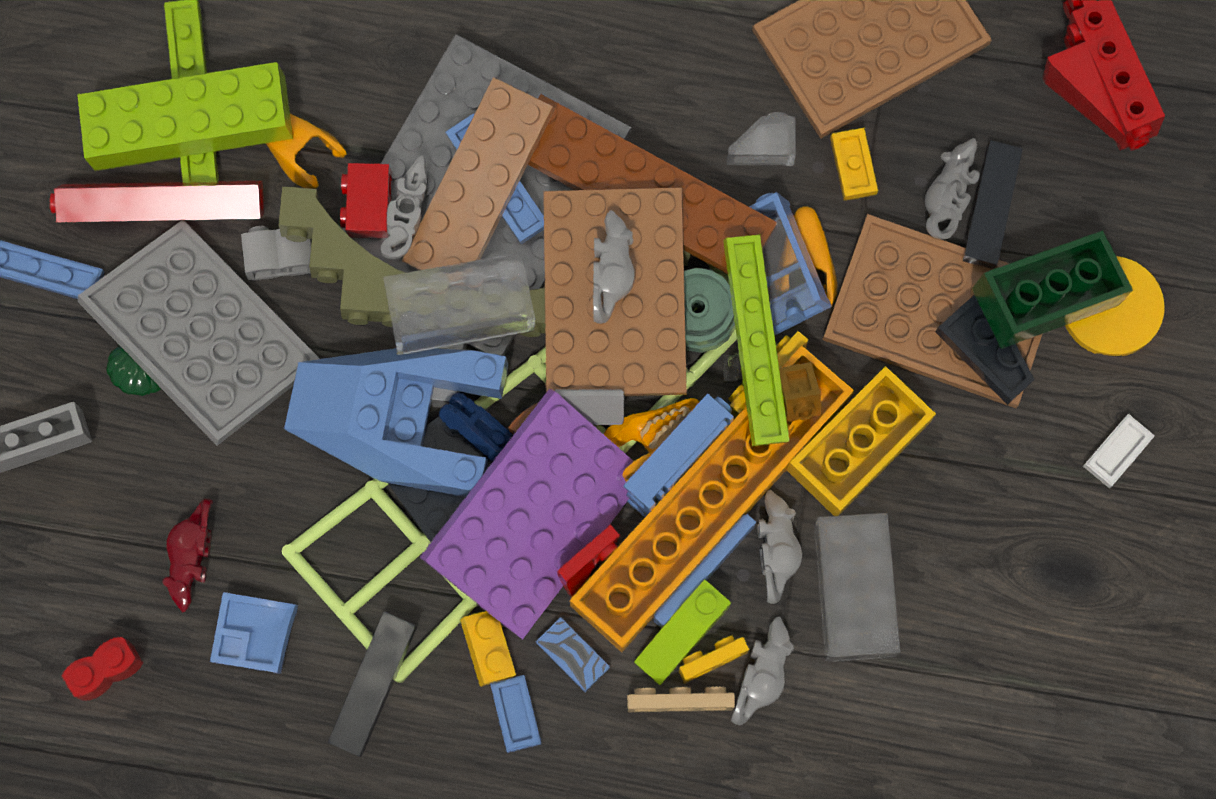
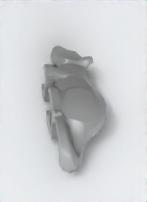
[924,138,980,239]
[380,155,428,260]
[593,210,635,324]
[757,490,802,604]
[731,617,794,725]

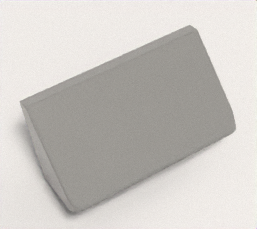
[555,389,624,425]

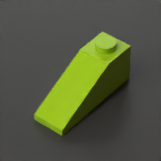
[634,580,731,686]

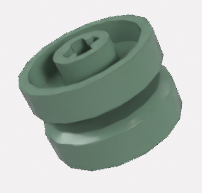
[684,268,735,353]

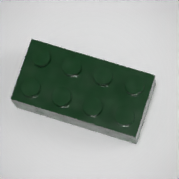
[972,230,1133,349]

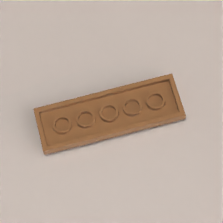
[402,77,556,290]

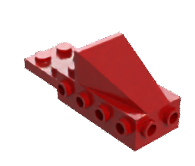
[1043,0,1165,151]

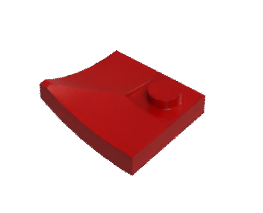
[557,525,620,598]

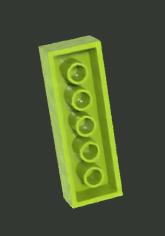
[78,62,293,171]

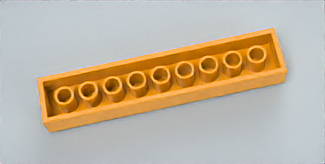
[570,345,854,652]

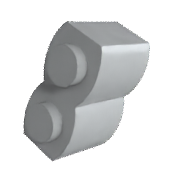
[241,226,312,280]

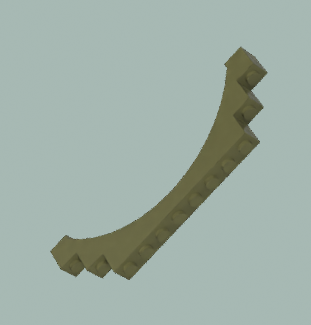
[279,186,690,337]

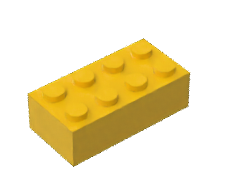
[787,366,936,518]

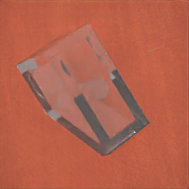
[727,112,796,165]

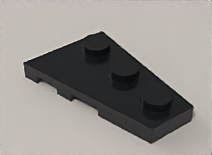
[935,295,1035,405]

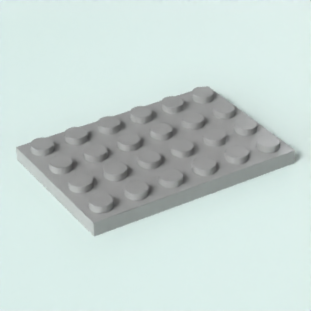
[78,220,320,446]

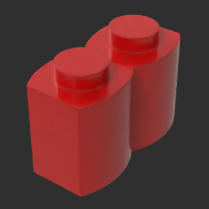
[62,637,143,701]

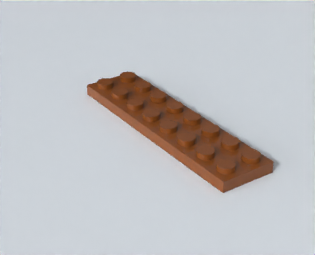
[528,94,777,274]

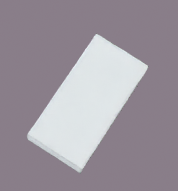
[1083,414,1155,488]

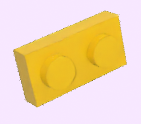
[830,128,878,201]
[460,611,516,687]
[679,635,749,684]

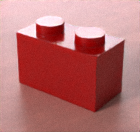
[340,163,392,238]

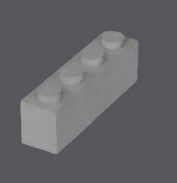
[0,401,92,473]

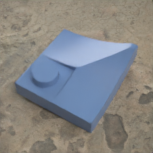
[210,592,298,674]

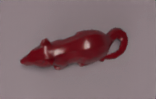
[162,498,213,612]

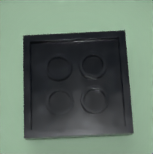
[388,416,493,543]

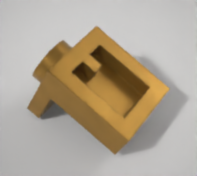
[779,362,821,421]

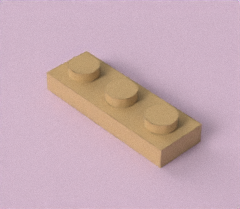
[627,687,735,712]

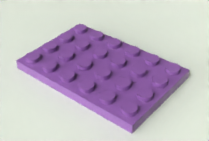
[420,389,634,639]

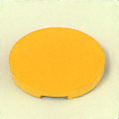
[1065,256,1164,356]

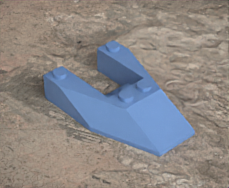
[284,347,508,497]

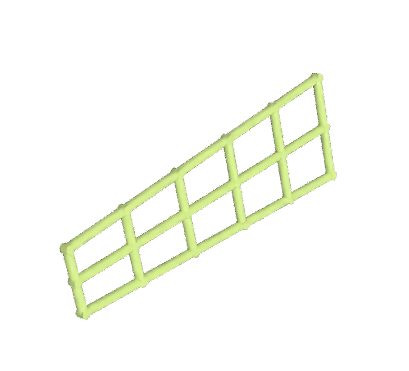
[282,262,737,683]

